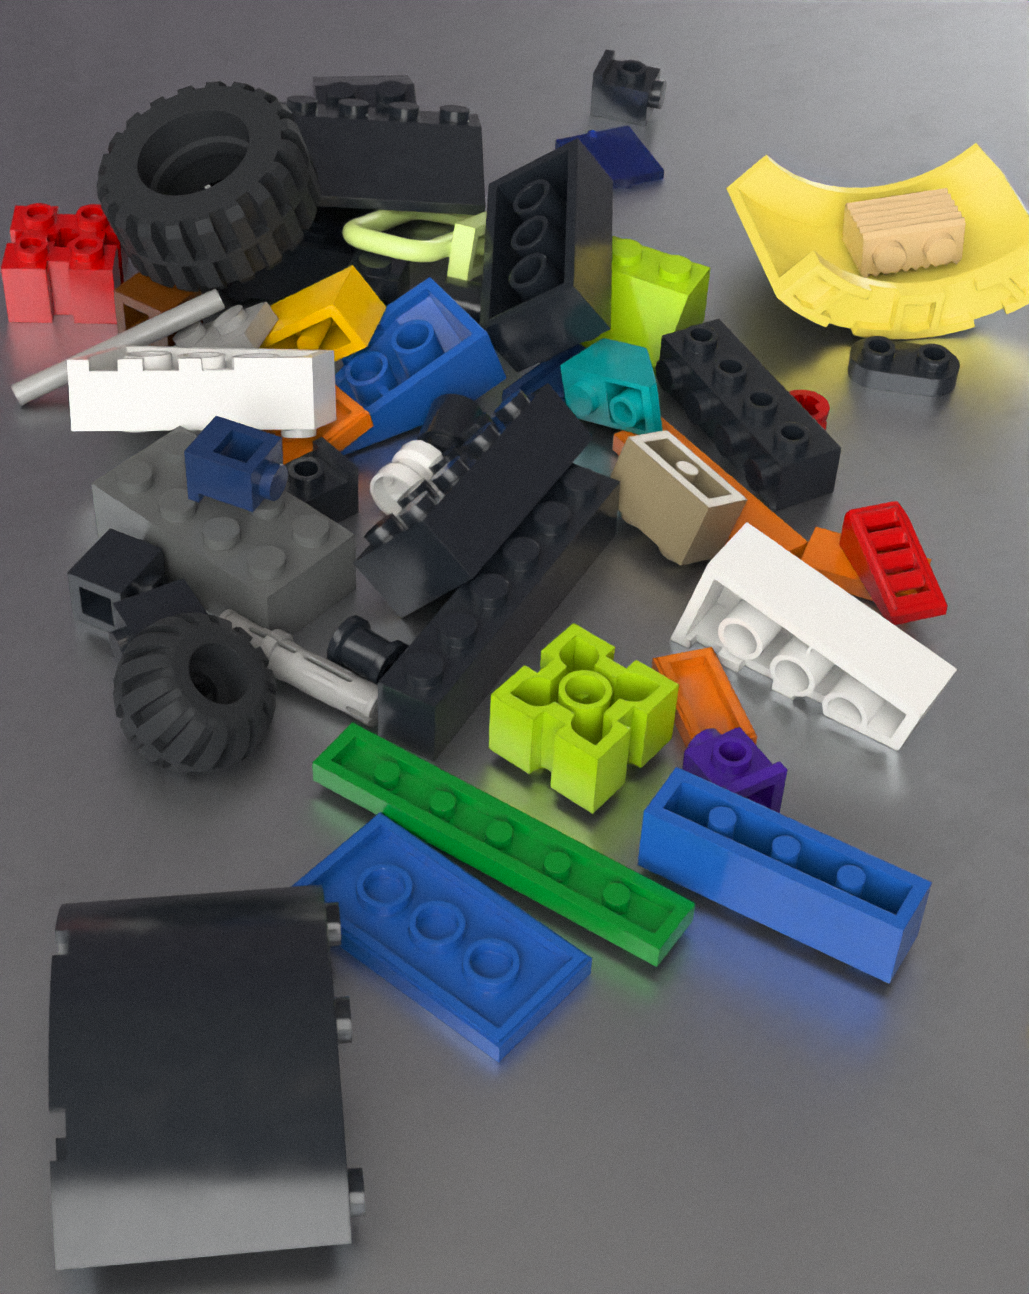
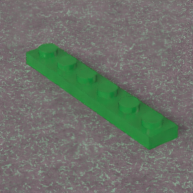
[312,722,696,967]

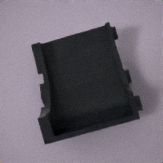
[48,885,366,1271]

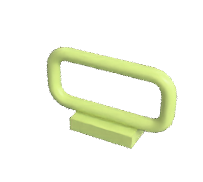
[342,210,487,280]

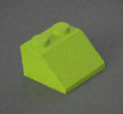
[580,236,711,376]

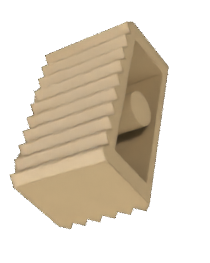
[843,188,966,278]

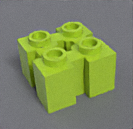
[488,623,679,814]

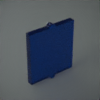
[555,125,664,189]

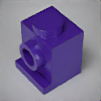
[682,727,788,813]

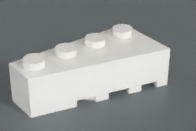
[67,345,336,438]
[670,522,957,751]

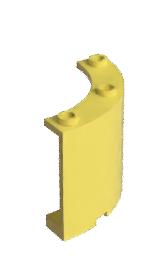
[726,143,1029,340]

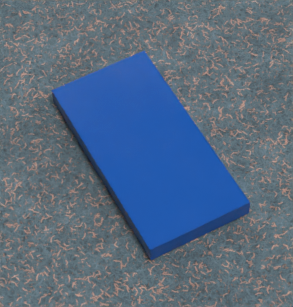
[291,812,592,1063]

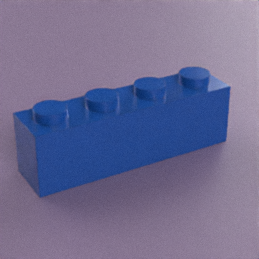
[637,767,932,984]

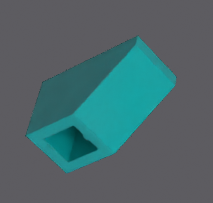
[560,338,663,435]

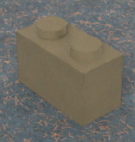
[610,430,748,566]

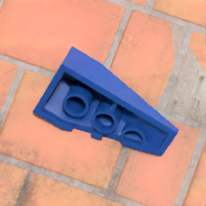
[335,277,507,455]

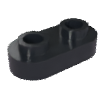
[847,336,960,397]

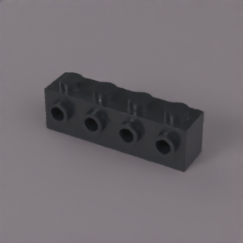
[655,318,841,512]

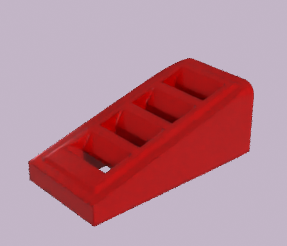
[839,501,948,625]

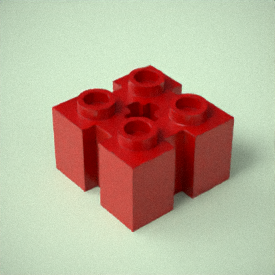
[1,203,128,324]

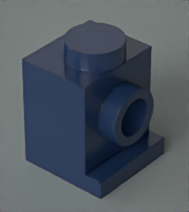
[184,415,288,512]

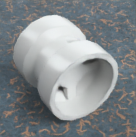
[370,440,442,517]

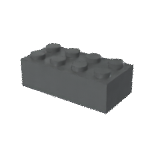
[91,426,356,636]

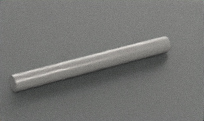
[10,288,225,406]

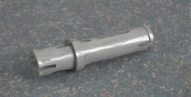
[219,609,378,728]

